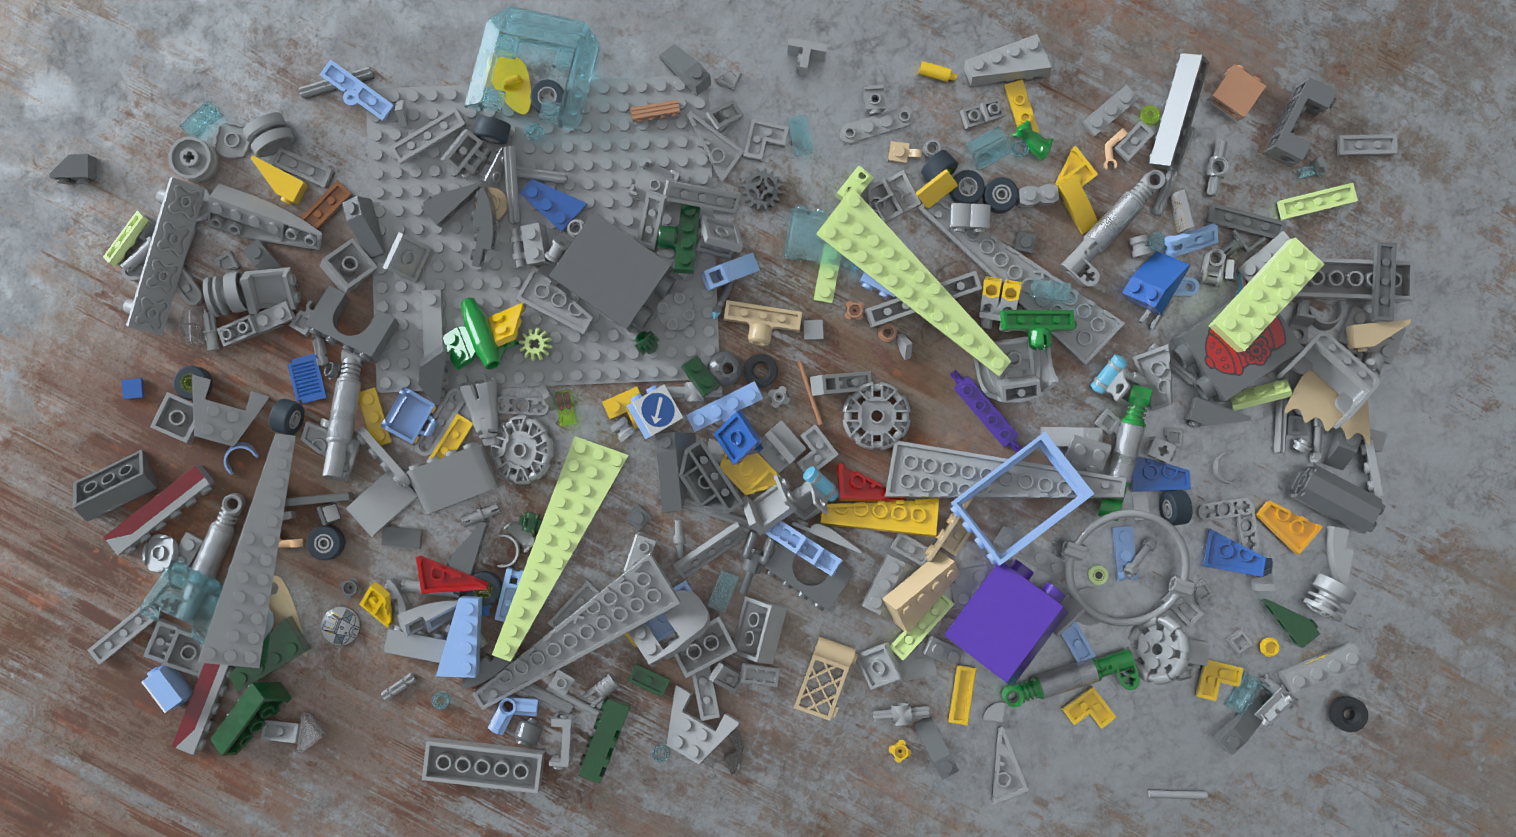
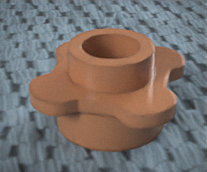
[845,301,864,321]

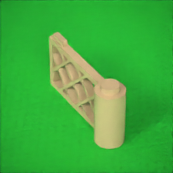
[794,636,858,721]

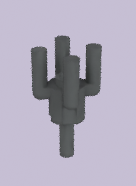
[739,530,776,594]

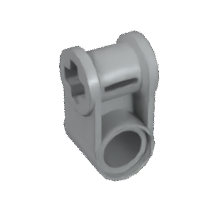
[545,235,572,264]
[1199,249,1226,287]

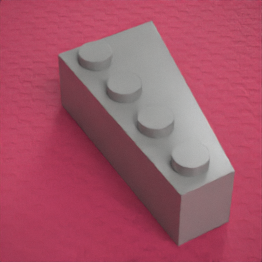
[964,34,1052,86]

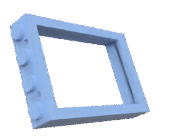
[950,432,1094,566]

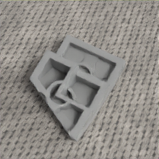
[868,170,922,223]

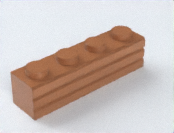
[630,100,680,123]

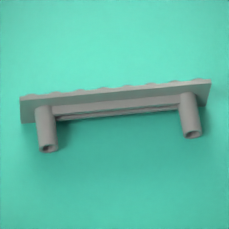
[123,177,205,336]

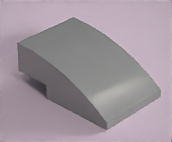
[346,472,418,538]
[143,617,206,677]

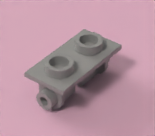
[480,146,505,188]
[1254,688,1295,727]

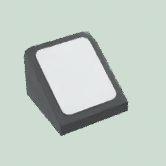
[317,503,341,525]

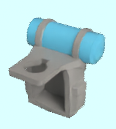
[1091,354,1149,407]
[792,466,839,521]

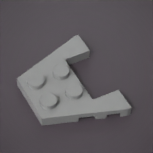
[192,375,269,447]
[667,685,741,765]

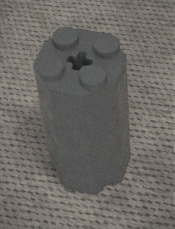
[1290,463,1386,534]

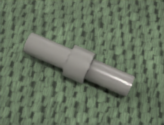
[673,519,685,558]

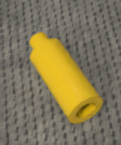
[918,61,957,83]

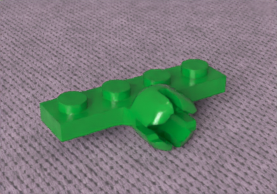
[1000,310,1076,350]

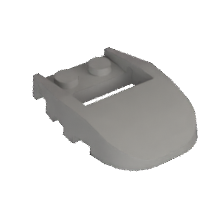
[628,590,710,668]

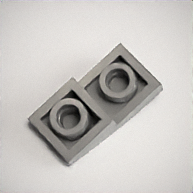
[960,98,1005,129]
[384,578,410,614]

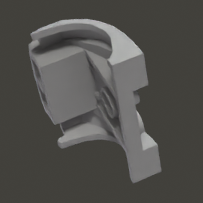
[974,337,1059,403]

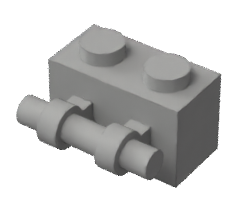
[440,129,491,181]
[510,223,552,268]

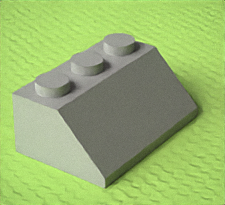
[861,553,918,620]
[733,596,787,664]
[668,614,737,678]

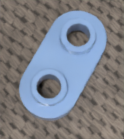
[1173,277,1199,297]

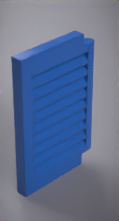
[287,354,328,404]

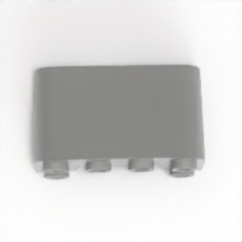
[406,442,500,515]

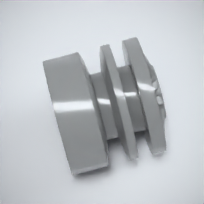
[203,271,248,317]
[1303,573,1357,622]

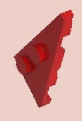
[837,463,906,502]
[416,556,489,594]

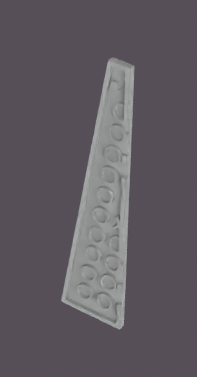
[918,200,1125,365]
[198,433,296,668]
[885,440,1126,499]
[472,552,681,710]

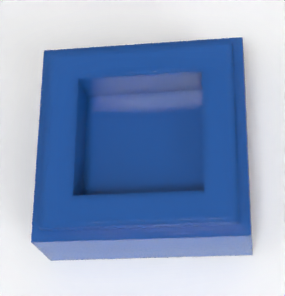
[122,378,145,399]

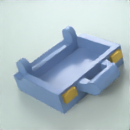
[381,386,438,445]

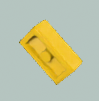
[916,169,958,208]

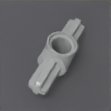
[1206,139,1229,196]
[667,382,723,402]
[873,703,930,726]

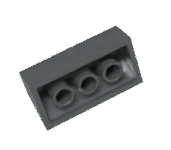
[73,449,157,522]

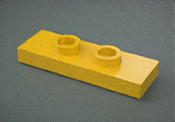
[1003,79,1040,140]
[948,665,977,726]

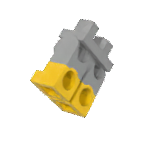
[979,276,1023,332]

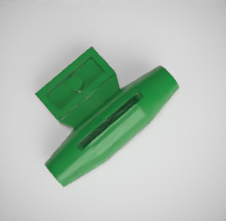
[443,298,500,370]

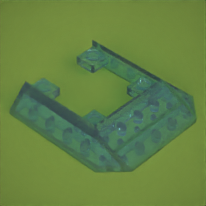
[464,6,599,131]

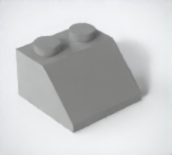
[320,238,378,295]

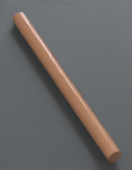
[797,361,823,425]

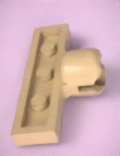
[724,300,802,346]

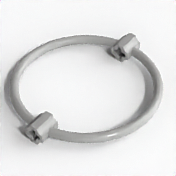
[1061,510,1195,626]

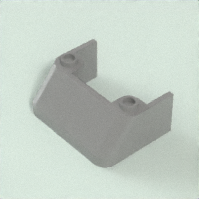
[1276,332,1380,429]

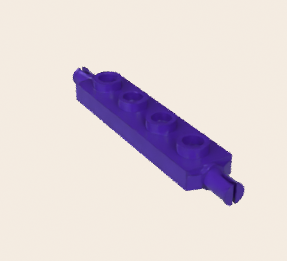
[950,370,1023,453]

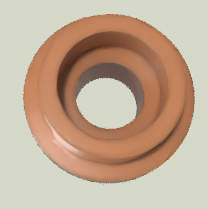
[878,323,897,342]

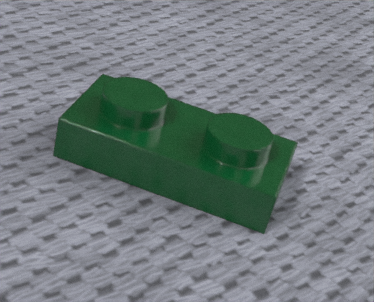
[681,355,720,398]
[627,663,670,697]

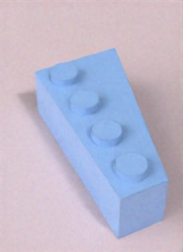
[436,596,482,678]

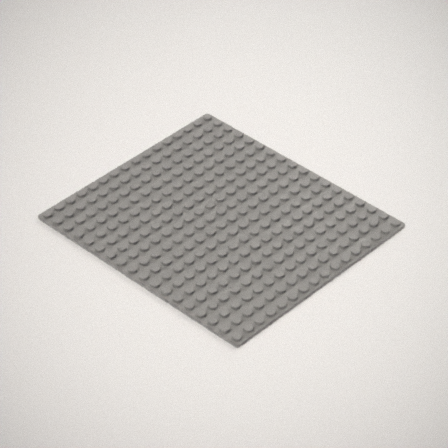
[366,76,719,393]

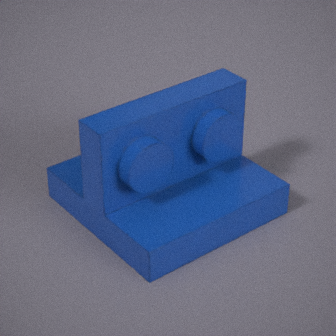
[714,411,764,465]

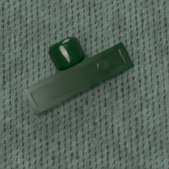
[658,204,700,274]

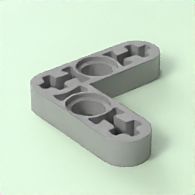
[1196,498,1259,552]

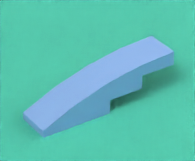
[765,521,843,577]

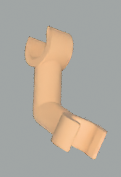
[1103,128,1128,170]
[278,538,303,548]

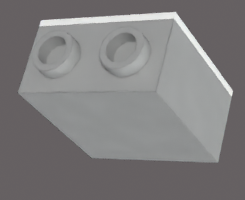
[624,532,658,572]

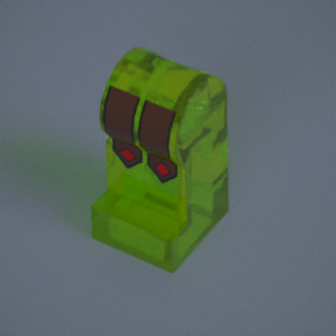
[555,389,579,427]

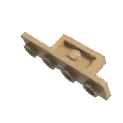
[925,498,973,562]

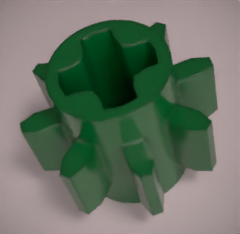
[634,330,659,355]
[518,511,543,533]

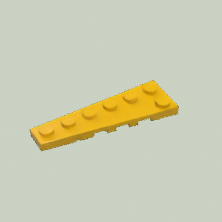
[821,498,939,537]

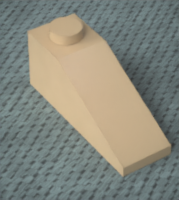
[1345,319,1411,352]

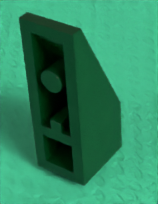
[1261,598,1320,648]

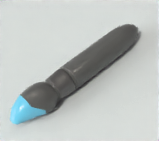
[712,281,734,319]

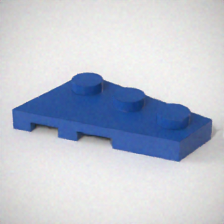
[519,179,588,232]
[1131,456,1191,492]
[1203,529,1266,577]

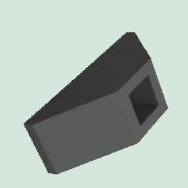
[418,344,450,405]

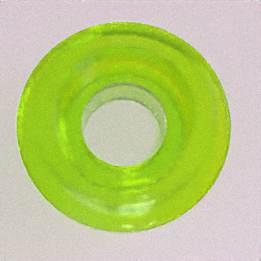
[1140,105,1160,125]

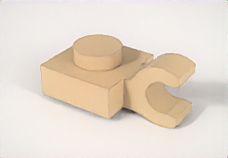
[888,141,922,164]

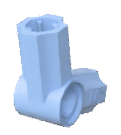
[488,695,539,735]

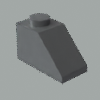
[1324,428,1363,470]

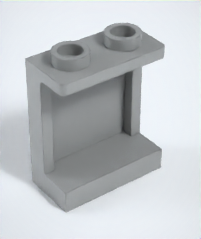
[240,267,301,314]
[741,474,798,535]
[549,712,575,770]

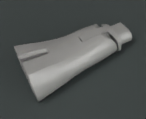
[459,378,499,446]

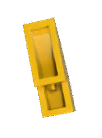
[1055,174,1098,234]

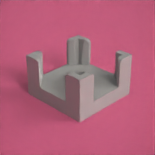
[628,157,681,212]

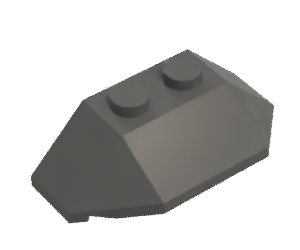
[679,439,744,514]

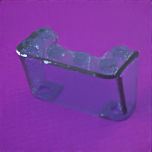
[783,205,859,272]
[139,560,223,644]

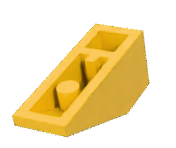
[251,155,309,205]

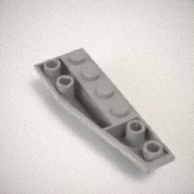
[208,184,322,250]

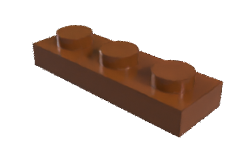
[300,180,353,230]

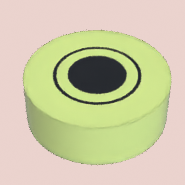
[1088,566,1108,585]

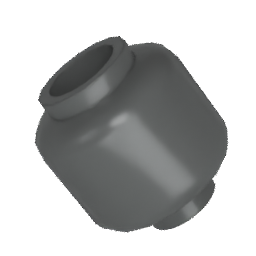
[514,718,542,748]

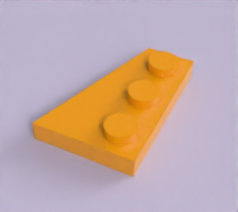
[1255,501,1323,555]

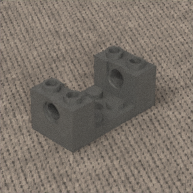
[1263,77,1337,167]

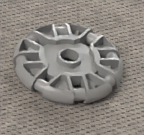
[842,382,911,450]
[490,415,554,485]
[1127,616,1191,685]

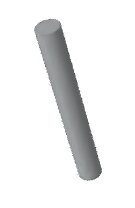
[546,686,600,717]
[1148,790,1208,800]

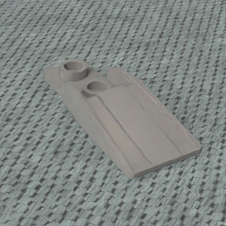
[791,519,864,554]

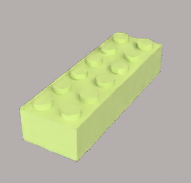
[1209,237,1324,353]

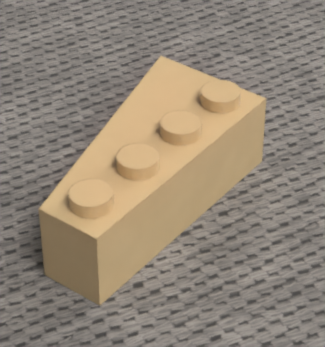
[883,551,960,634]

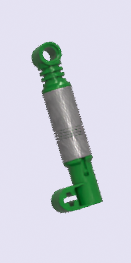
[1098,384,1153,522]
[1001,649,1140,708]

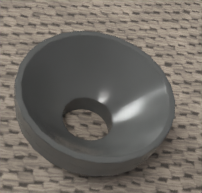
[707,351,742,386]

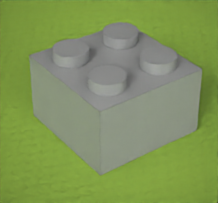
[150,392,195,444]

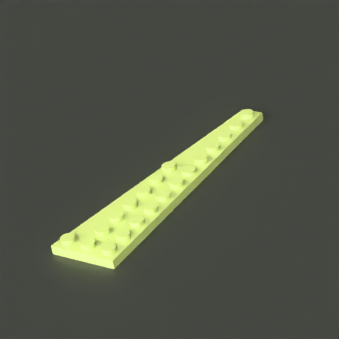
[816,187,1011,377]
[492,436,629,662]

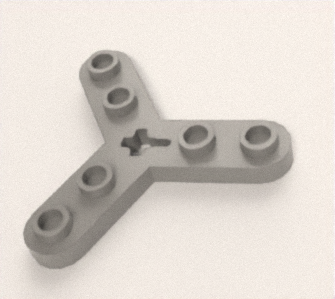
[121,227,204,306]

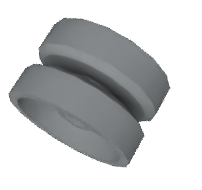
[243,112,294,157]
[168,136,220,183]

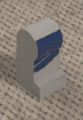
[1251,555,1274,591]

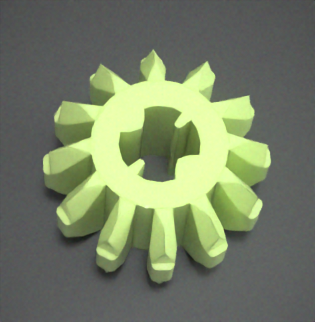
[519,328,552,361]

